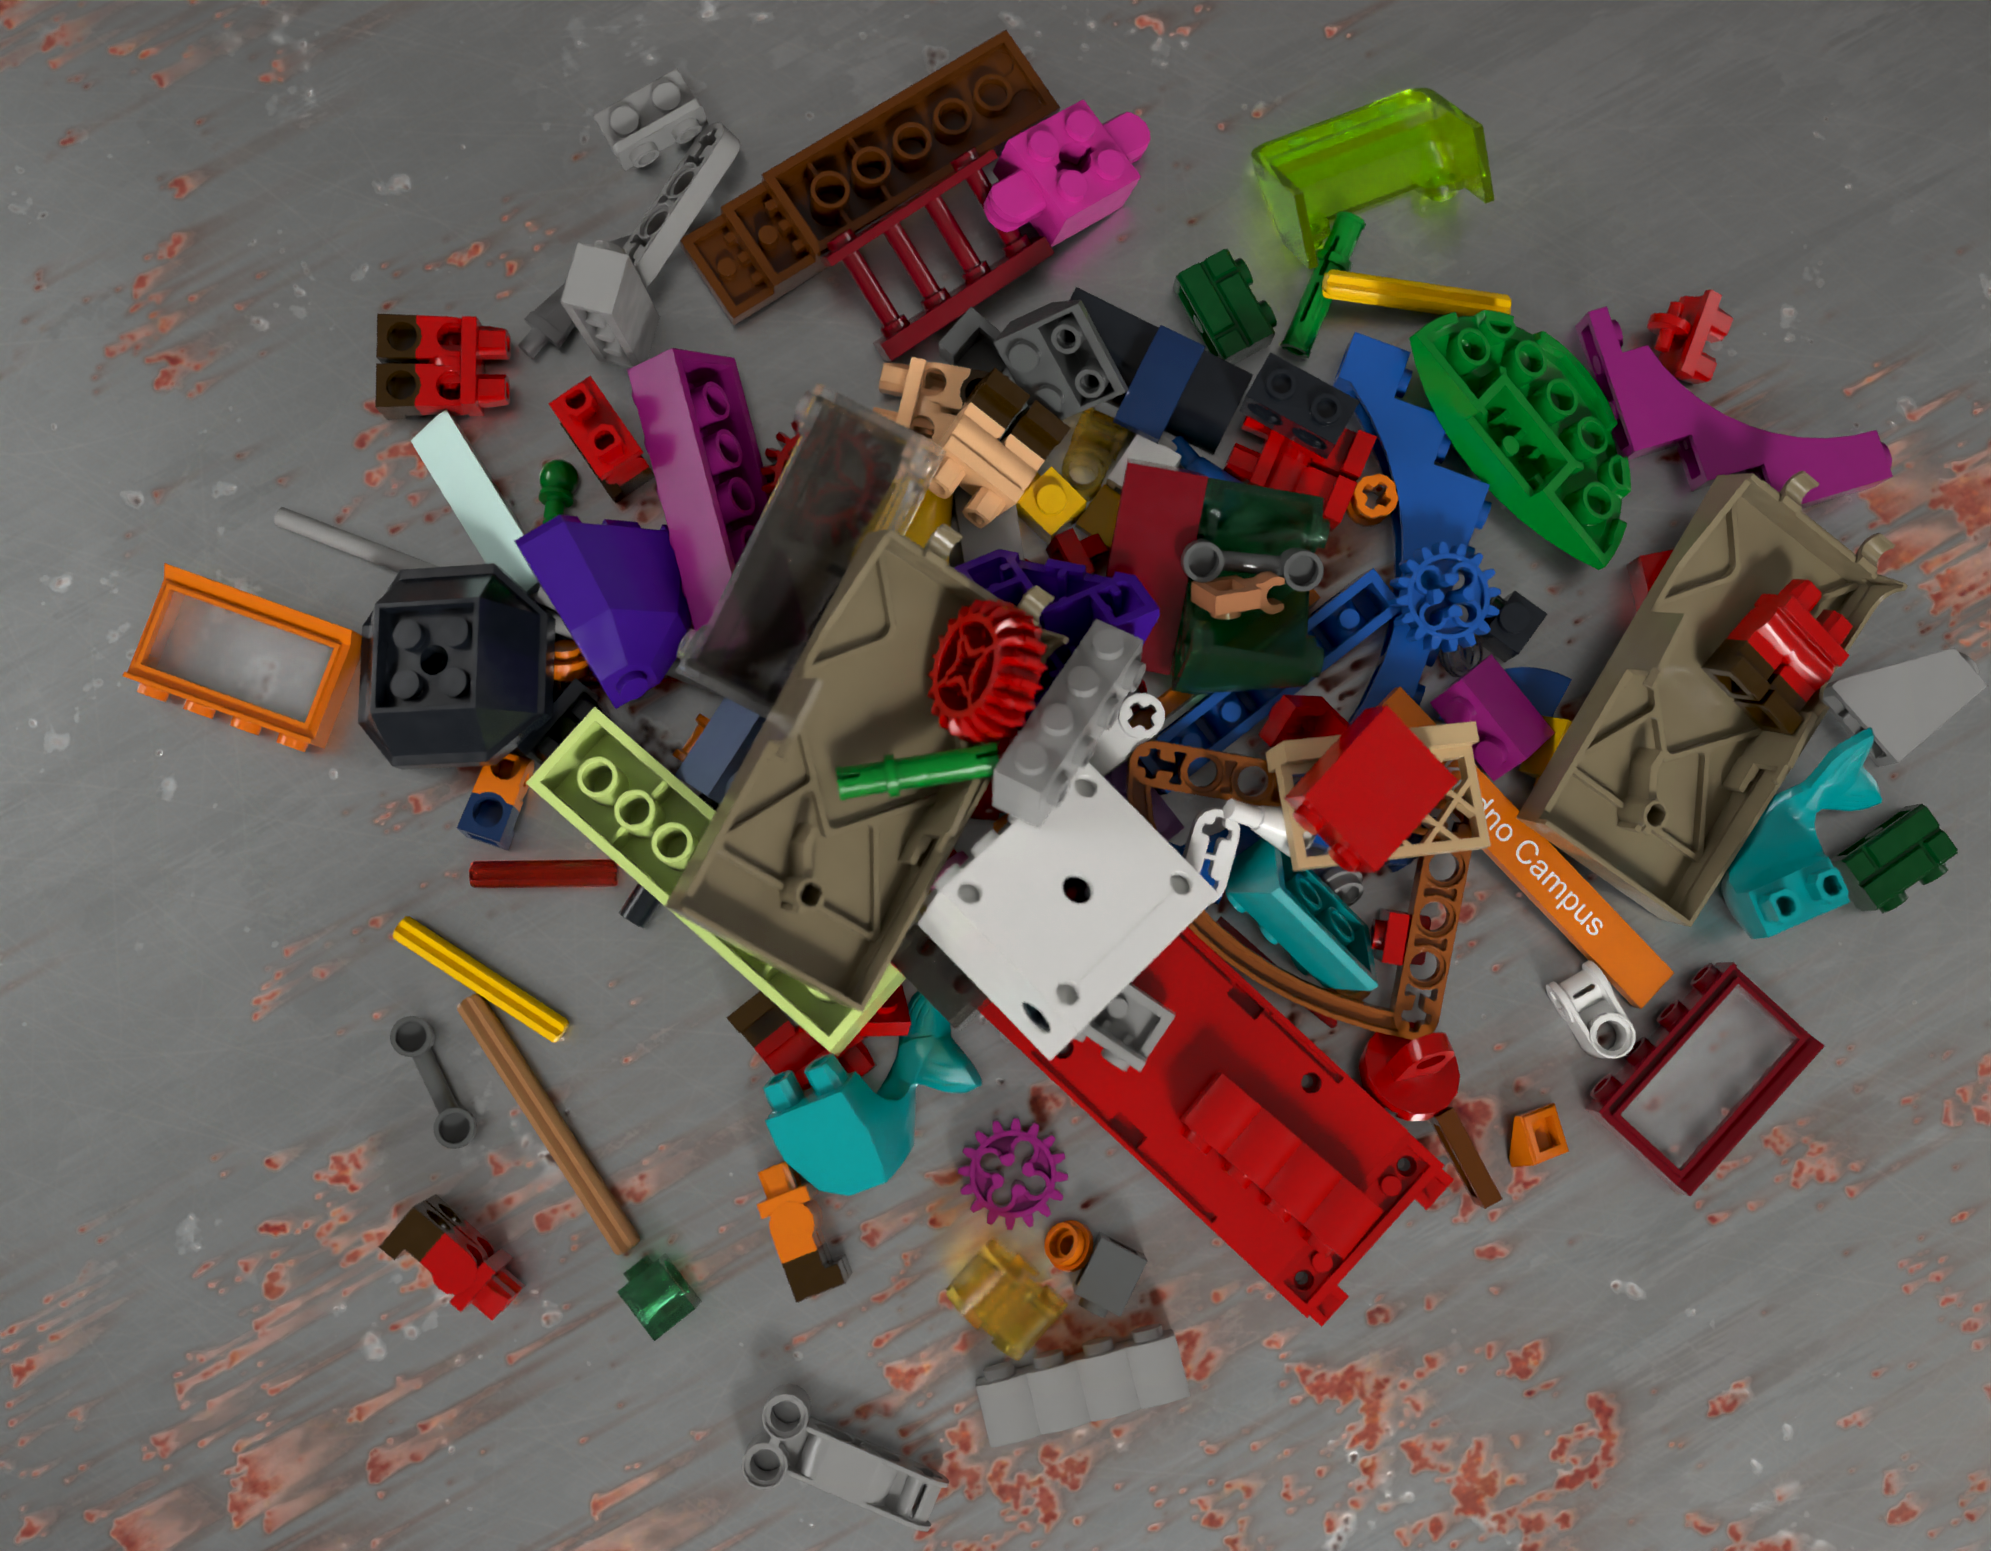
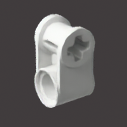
[1089,693,1165,777]
[1546,960,1636,1059]

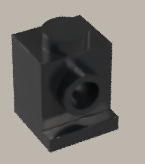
[1474,591,1547,662]

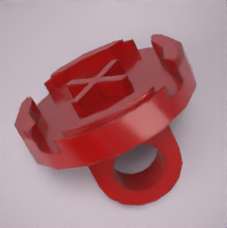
[1358,1022,1460,1121]

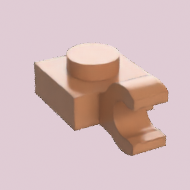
[1191,571,1285,620]

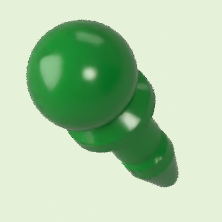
[539,459,579,524]

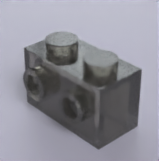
[891,920,992,1032]

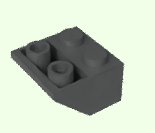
[993,300,1128,420]

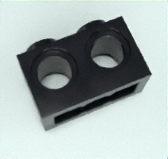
[1239,352,1360,459]

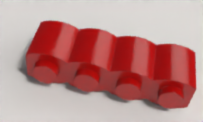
[1180,1072,1384,1259]

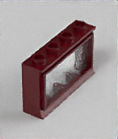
[1585,962,1825,1196]

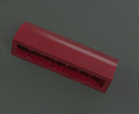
[1106,458,1208,675]

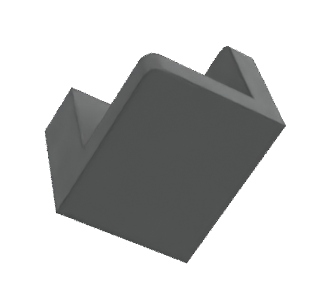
[938,307,1006,373]

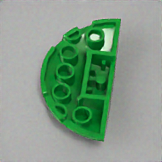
[1409,310,1631,570]

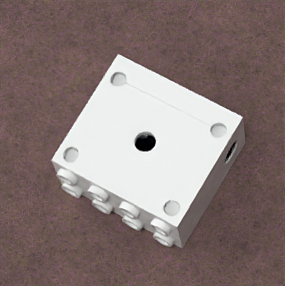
[917,762,1219,1061]

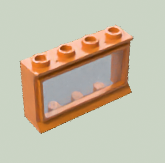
[122,563,362,752]

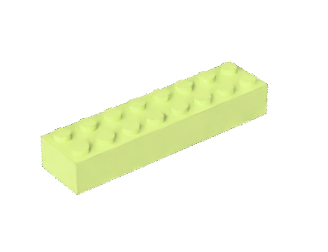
[526,707,906,1056]

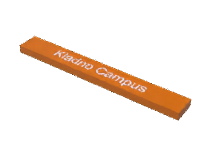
[1376,687,1674,1009]

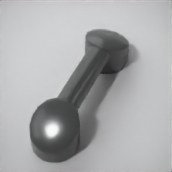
[1181,538,1324,591]
[390,1016,477,1149]

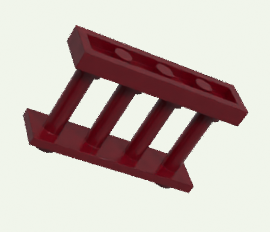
[820,147,1054,361]

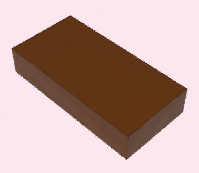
[1429,1106,1503,1209]

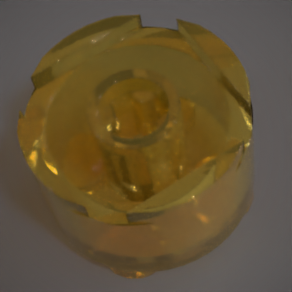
[945,1236,1069,1361]

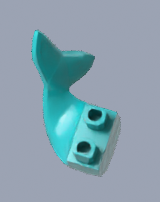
[1720,727,1882,939]
[763,978,982,1196]

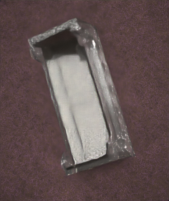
[676,383,946,719]

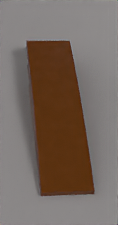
[680,30,1060,325]

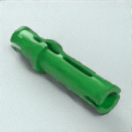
[1280,211,1366,358]
[836,742,999,801]

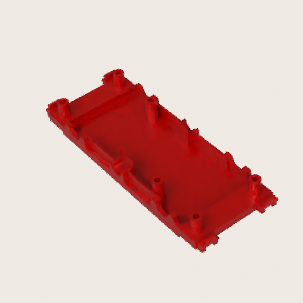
[919,927,1454,1327]

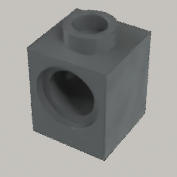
[1072,1232,1148,1318]

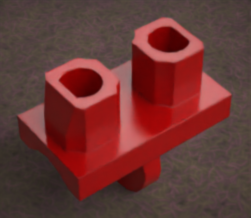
[1647,289,1733,384]

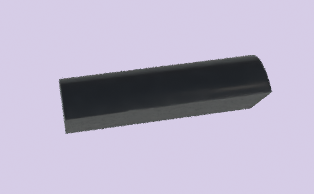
[1069,287,1254,456]

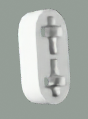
[1183,807,1240,903]

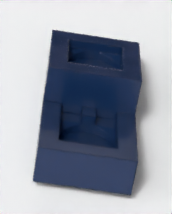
[1113,325,1206,444]

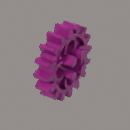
[958,1117,1068,1230]

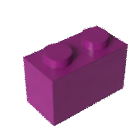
[1430,654,1555,782]

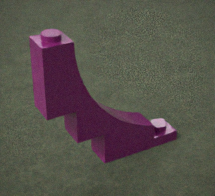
[1575,306,1893,509]

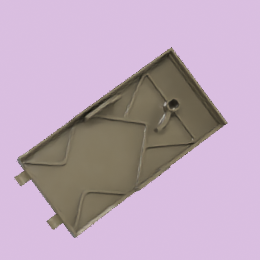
[1516,471,1908,927]
[665,524,1069,1012]

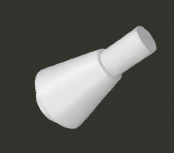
[1223,798,1316,857]

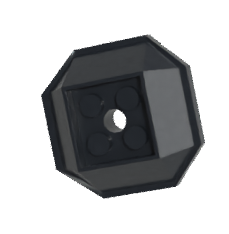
[358,563,556,770]

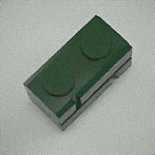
[1173,248,1277,365]
[1830,804,1958,913]

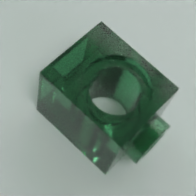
[617,1253,702,1341]

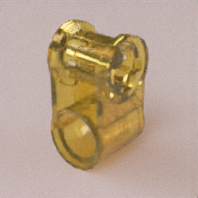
[1060,406,1130,502]

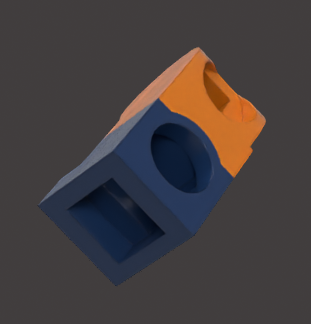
[457,753,535,851]

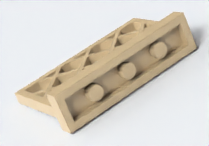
[1265,721,1491,871]

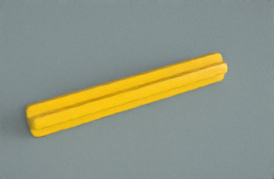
[1322,269,1512,317]
[392,916,569,1043]

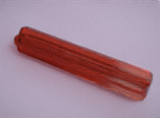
[469,859,619,888]

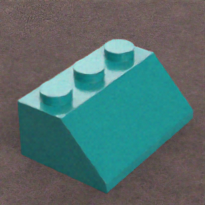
[1225,838,1379,991]

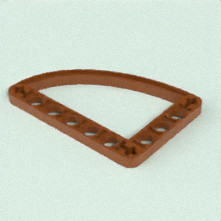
[1125,740,1473,1040]

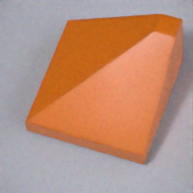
[1509,1103,1569,1168]

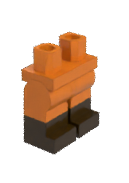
[756,1161,853,1303]

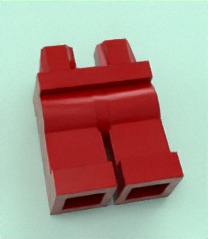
[1223,415,1377,532]

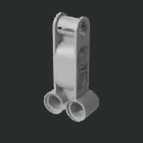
[741,1384,950,1531]

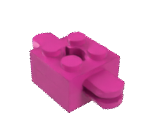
[984,99,1151,247]

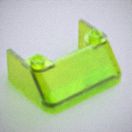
[1251,88,1495,269]

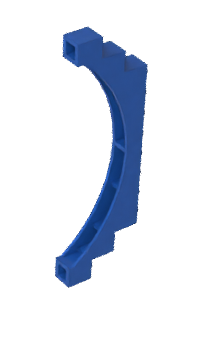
[1167,332,1492,911]

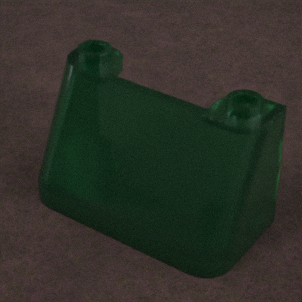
[1172,478,1330,695]

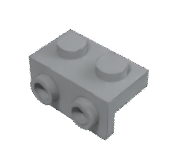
[1074,983,1176,1072]

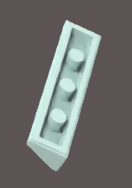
[411,409,540,595]

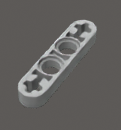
[623,122,740,288]

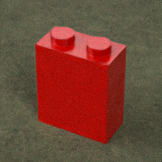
[1284,705,1458,873]

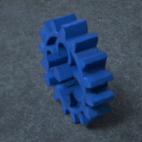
[1388,541,1501,653]

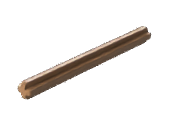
[457,993,640,1256]

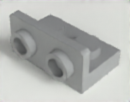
[593,68,708,171]

